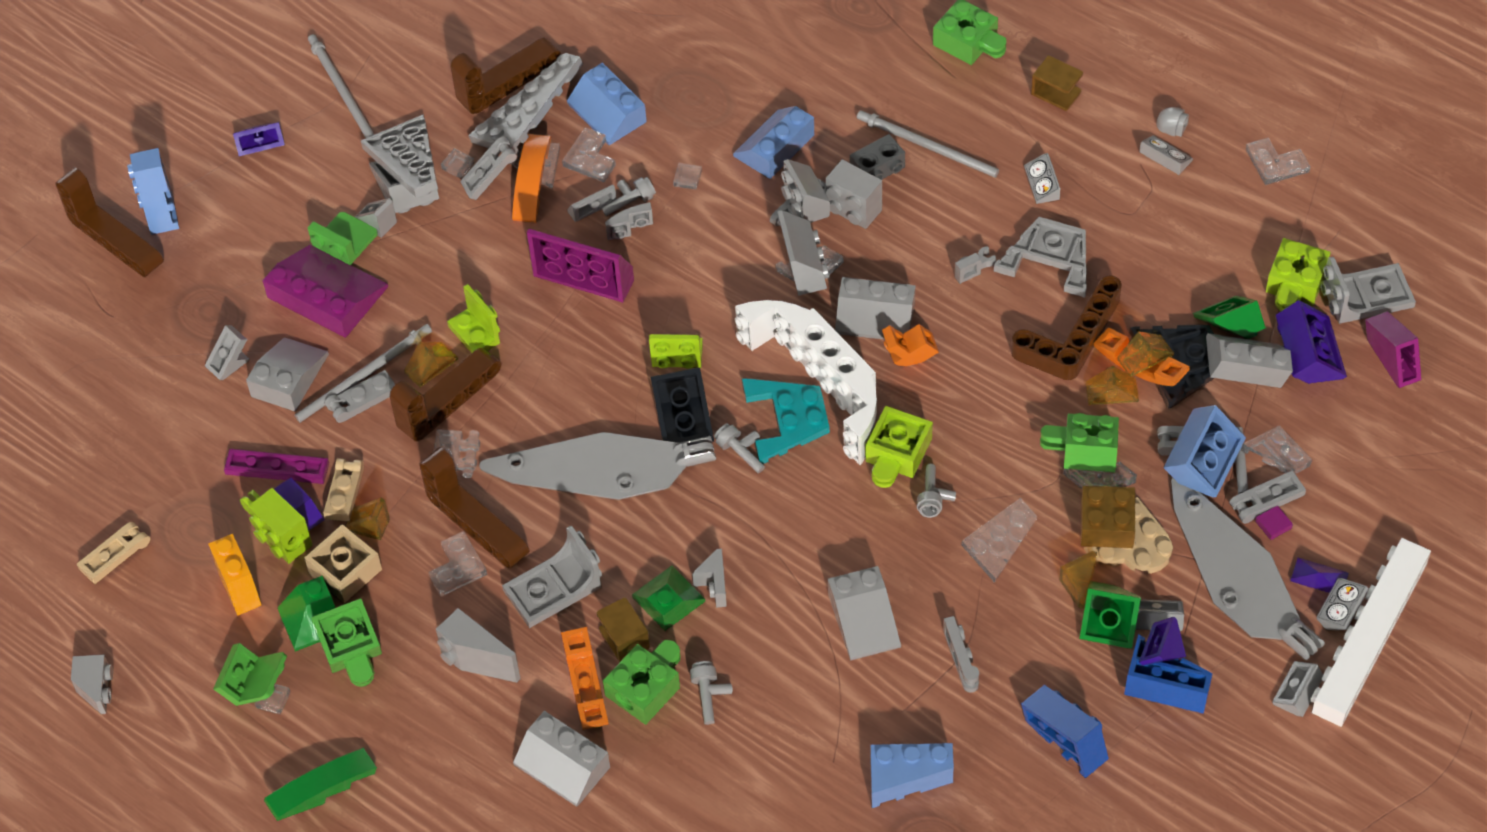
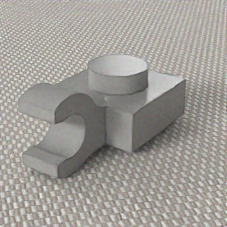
[955,246,996,284]

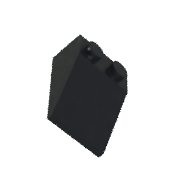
[651,368,714,443]

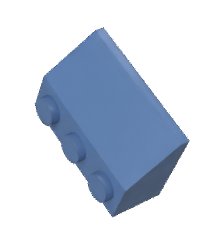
[567,63,647,145]
[733,106,815,179]
[1163,405,1246,497]

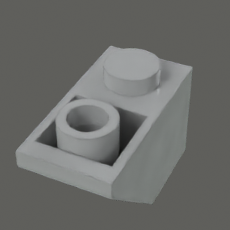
[71,655,113,714]

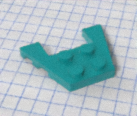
[742,378,830,464]

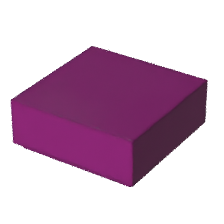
[1255,505,1293,540]

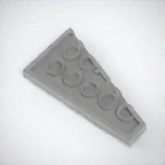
[468,53,583,154]
[360,114,438,198]

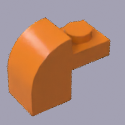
[882,324,939,366]

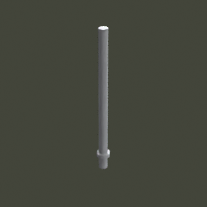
[308,34,375,138]
[857,110,999,178]
[294,324,432,423]

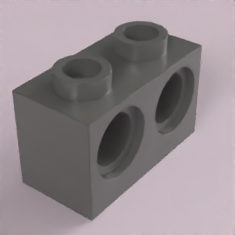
[850,134,905,180]

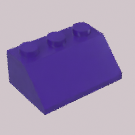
[1276,300,1347,384]

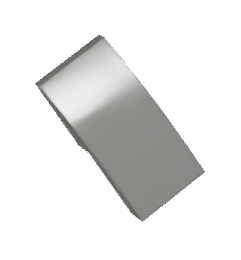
[605,202,653,240]

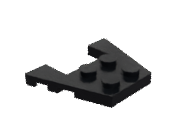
[1130,325,1214,409]

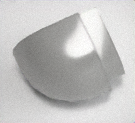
[1156,107,1189,137]

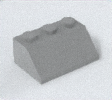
[777,210,829,296]
[835,277,916,340]
[1206,333,1293,388]
[513,711,610,807]

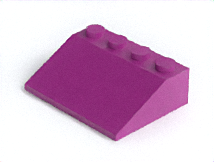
[527,229,634,302]
[262,245,388,338]

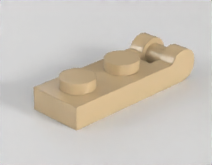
[323,458,364,521]
[77,522,150,584]

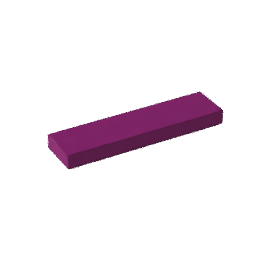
[224,449,329,484]

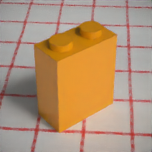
[208,533,262,616]

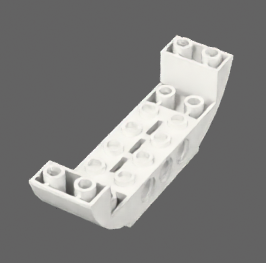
[735,300,877,465]

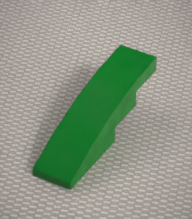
[264,748,377,821]

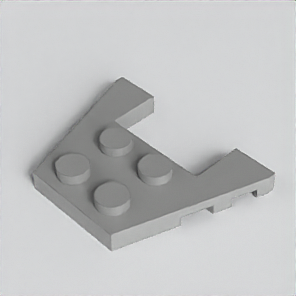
[994,217,1086,298]

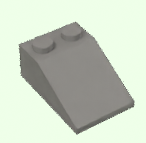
[369,161,439,213]
[246,337,329,411]
[828,566,901,661]
[436,608,520,683]

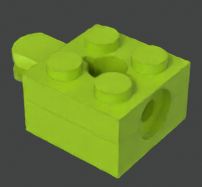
[1266,238,1331,311]
[866,406,933,488]
[240,488,313,564]

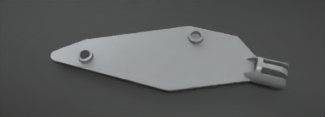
[479,432,716,500]
[1171,478,1325,661]

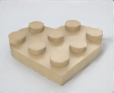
[1084,497,1173,574]

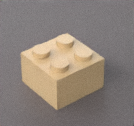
[304,524,382,603]

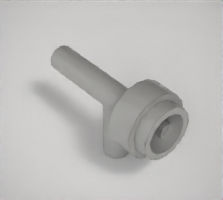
[601,177,656,216]
[714,423,765,474]
[917,464,956,518]
[690,661,733,725]

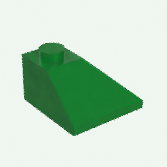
[1193,296,1266,339]
[632,565,705,631]
[277,576,335,652]
[1079,581,1141,649]

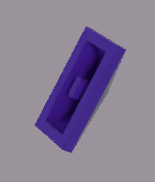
[233,122,285,156]
[1290,558,1349,593]
[1139,617,1186,666]

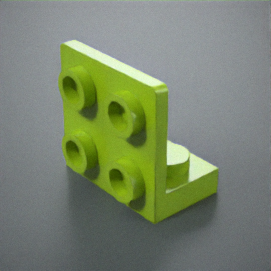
[447,284,500,353]
[649,334,703,369]

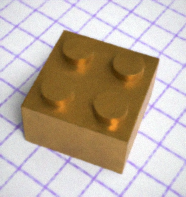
[1081,486,1135,548]

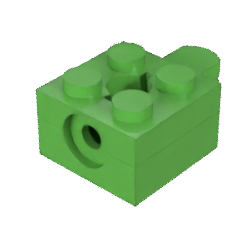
[933,0,1006,65]
[1040,413,1119,473]
[311,598,382,687]
[603,640,681,725]

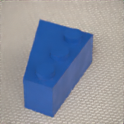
[1124,634,1213,714]
[1021,685,1109,778]

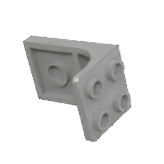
[1320,257,1416,324]
[502,526,602,628]

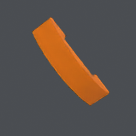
[512,134,551,223]
[1093,327,1190,386]
[561,627,609,730]

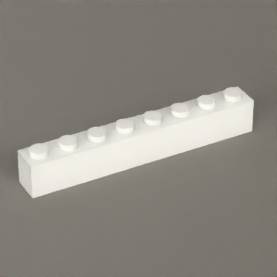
[1311,538,1431,727]

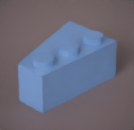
[127,148,179,235]
[871,743,954,808]

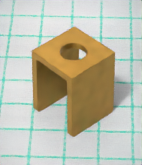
[1031,55,1083,111]
[596,597,650,663]

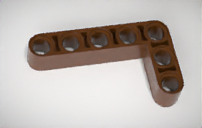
[451,37,561,114]
[55,167,164,277]
[1011,275,1122,380]
[390,348,502,442]
[419,447,530,569]

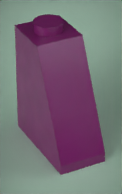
[1365,311,1421,388]

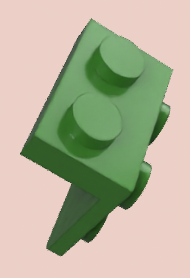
[308,212,378,265]
[213,643,287,706]

